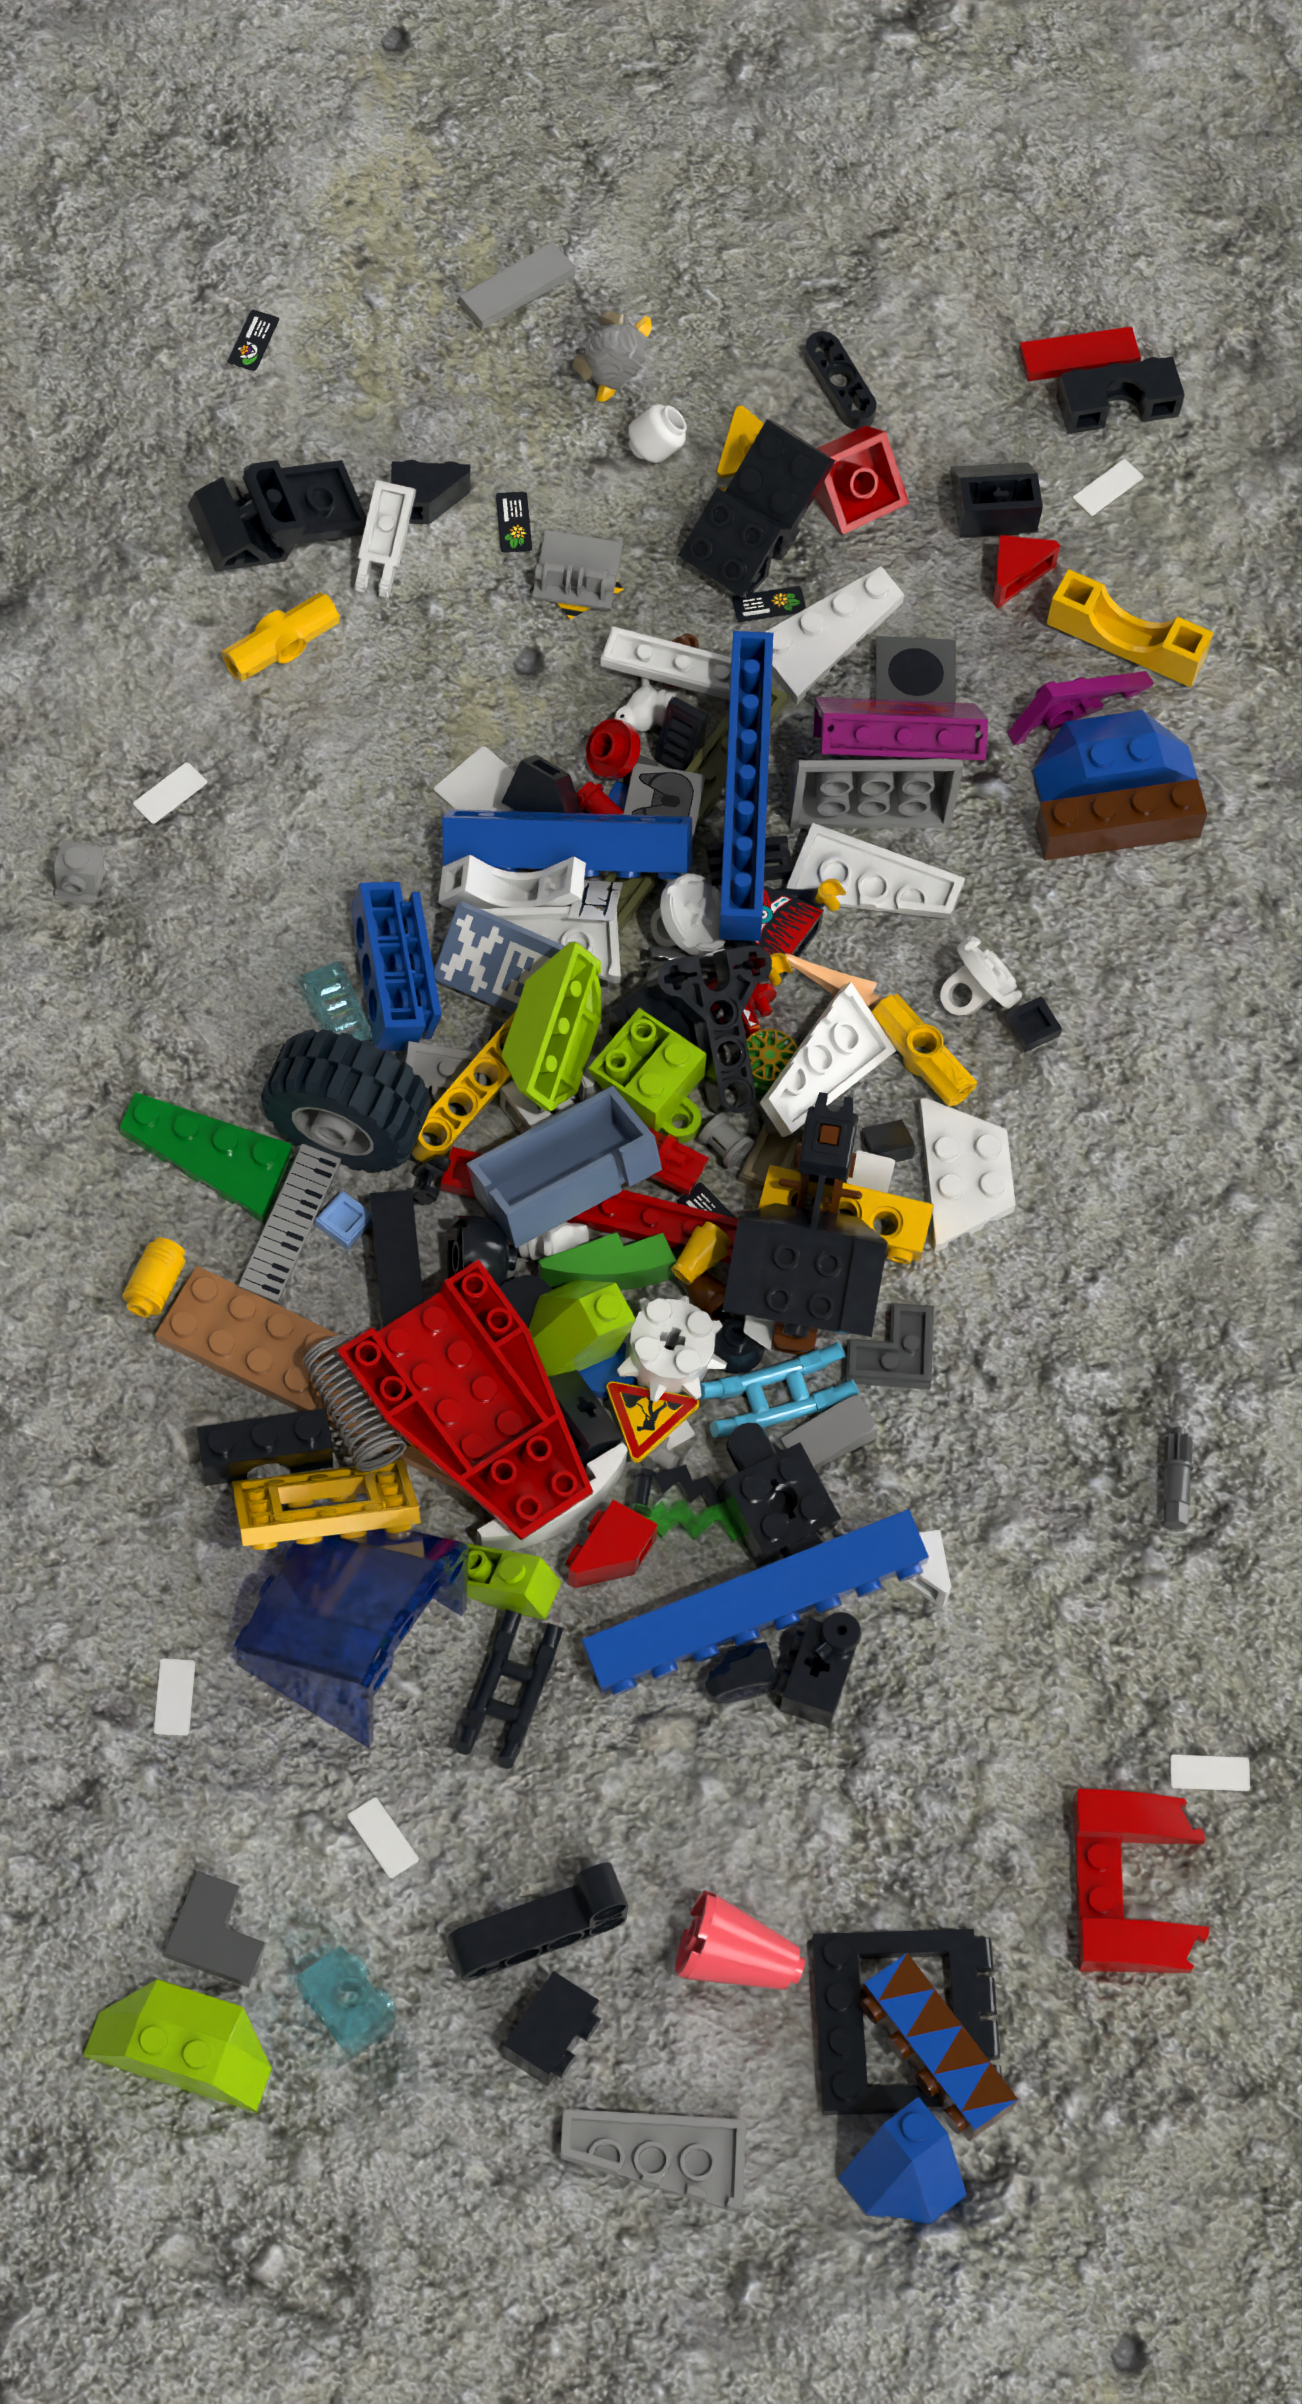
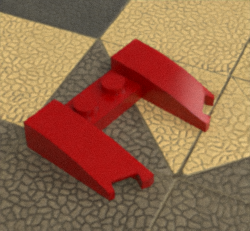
[1073,1789,1209,1973]

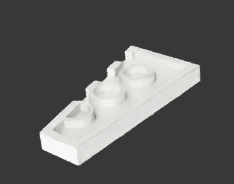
[786,823,965,919]
[760,982,896,1137]

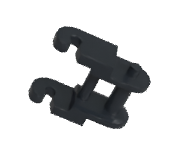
[411,1154,451,1205]

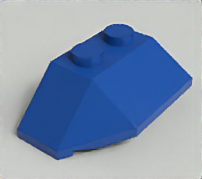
[1033,710,1198,802]

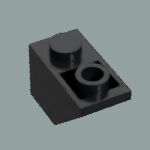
[391,460,471,525]
[501,754,582,813]

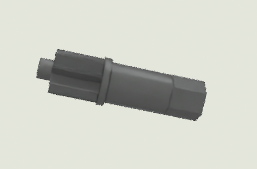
[1163,1426,1193,1530]

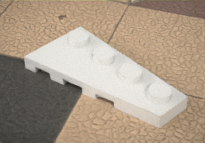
[765,566,904,705]

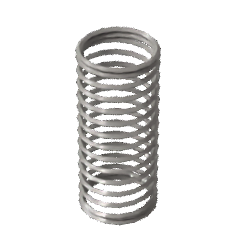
[303,1335,407,1472]

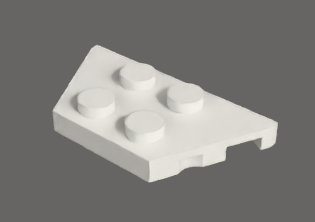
[919,1098,1016,1251]

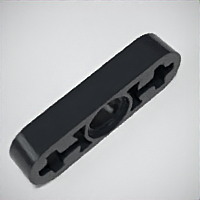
[804,331,877,430]

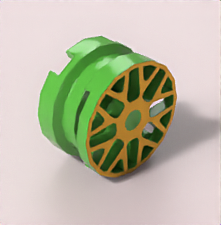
[746,1029,798,1095]

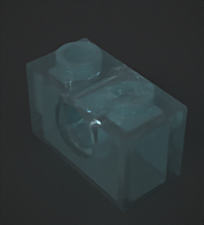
[297,1945,397,2060]

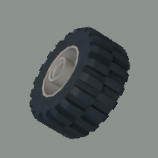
[261,1029,431,1172]

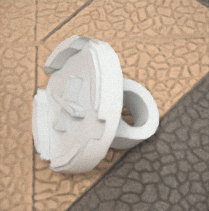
[650,874,726,956]
[940,936,1022,1016]

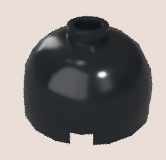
[447,1215,517,1287]

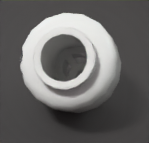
[628,404,687,463]

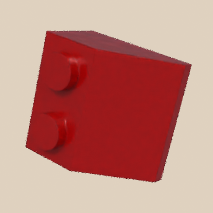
[815,426,909,535]

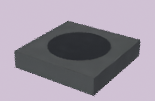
[875,636,956,702]

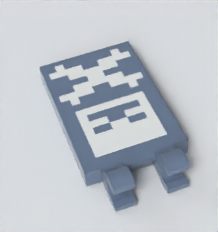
[434,901,564,1014]

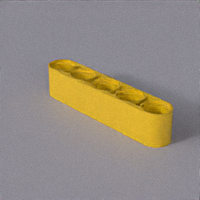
[412,1010,516,1163]

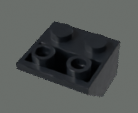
[950,462,1043,537]

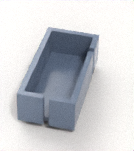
[466,1086,662,1248]

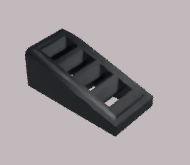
[655,696,707,771]

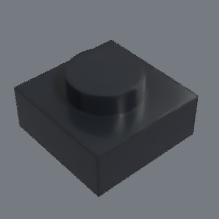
[1004,996,1062,1052]

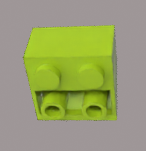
[588,1008,706,1132]

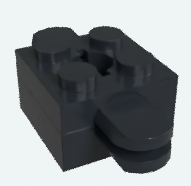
[717,1422,841,1567]

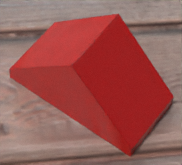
[993,535,1061,609]

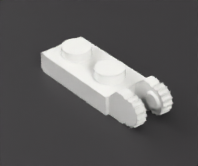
[355,480,416,598]

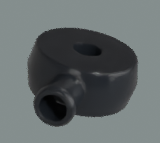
[813,1612,862,1661]

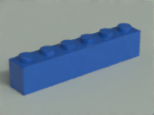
[442,809,692,879]

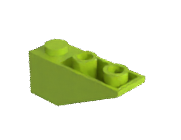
[415,1537,562,1620]

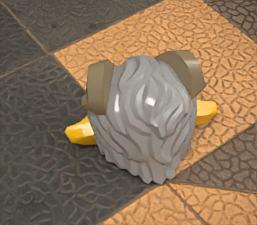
[572,310,652,402]

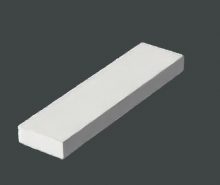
[601,626,731,700]

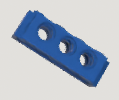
[350,882,442,1051]

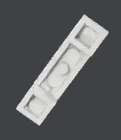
[476,1442,628,1551]

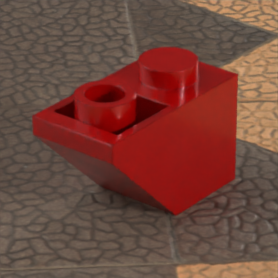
[565,1499,658,1588]

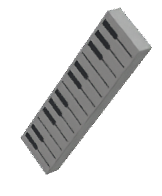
[238,1144,341,1305]

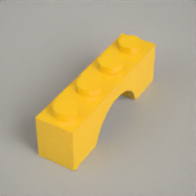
[1047,569,1214,687]

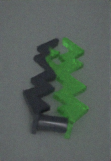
[628,1465,740,1543]

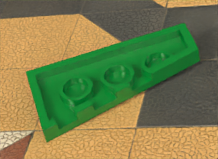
[120,1092,293,1223]

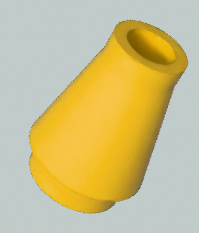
[671,1221,732,1285]

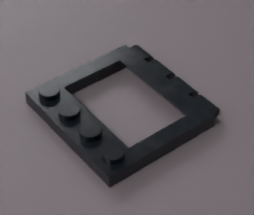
[811,1929,1002,2115]

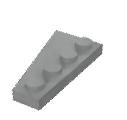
[560,2109,746,2215]

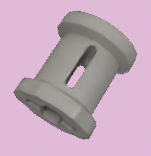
[699,1113,754,1168]

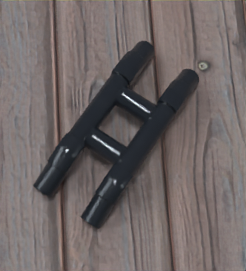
[455,1609,564,1769]

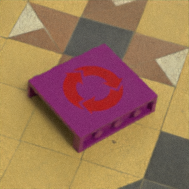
[813,697,988,760]

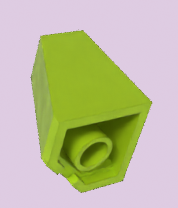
[529,1280,636,1377]

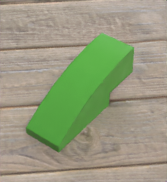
[537,1232,676,1291]

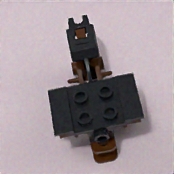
[722,1092,888,1356]

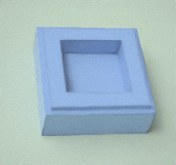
[315,1190,372,1250]

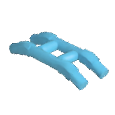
[699,1342,860,1438]

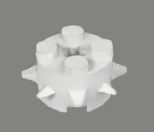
[617,1296,727,1402]

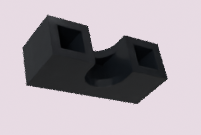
[1056,356,1185,434]
[197,1408,333,1486]

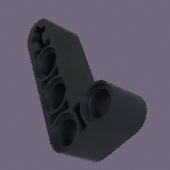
[446,1862,629,1981]

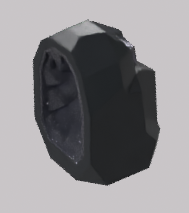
[705,1642,777,1704]

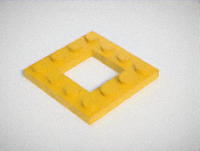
[232,1460,421,1550]

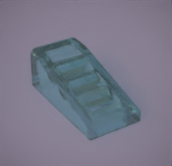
[303,961,373,1042]

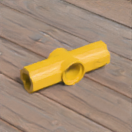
[222,592,340,682]
[871,993,977,1107]

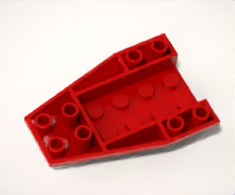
[336,1259,593,1541]

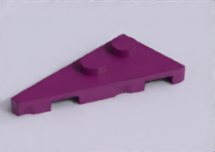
[1007,671,1154,745]

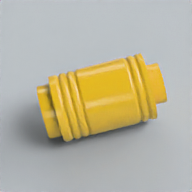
[122,1237,186,1318]

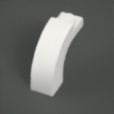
[438,855,586,911]

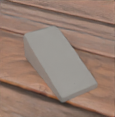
[780,1394,878,1469]

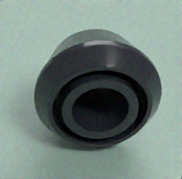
[714,1318,765,1374]

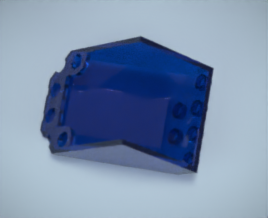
[234,1528,469,1748]

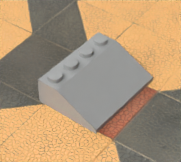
[788,760,963,829]

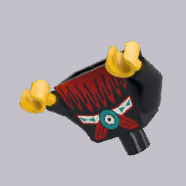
[730,878,846,986]

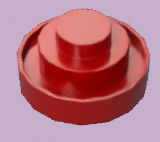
[586,718,641,780]

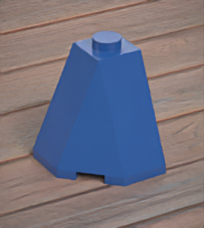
[837,2097,967,2224]

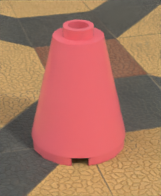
[675,1890,805,1990]

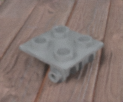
[532,530,623,611]

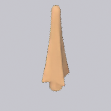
[785,953,884,1010]

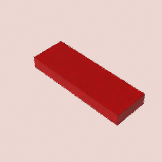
[1019,326,1141,381]

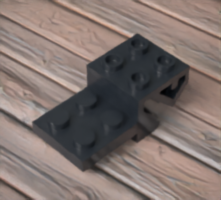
[678,419,836,598]
[188,460,367,571]

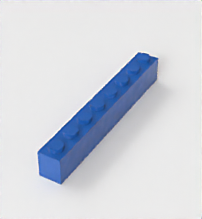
[719,631,774,941]
[582,1509,929,1696]

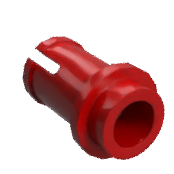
[577,781,624,815]

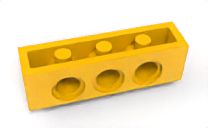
[758,1165,934,1264]

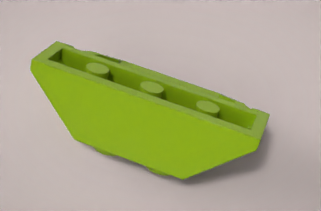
[501,941,601,1111]
[83,1979,272,2113]

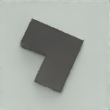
[845,1303,934,1390]
[164,1871,265,1988]

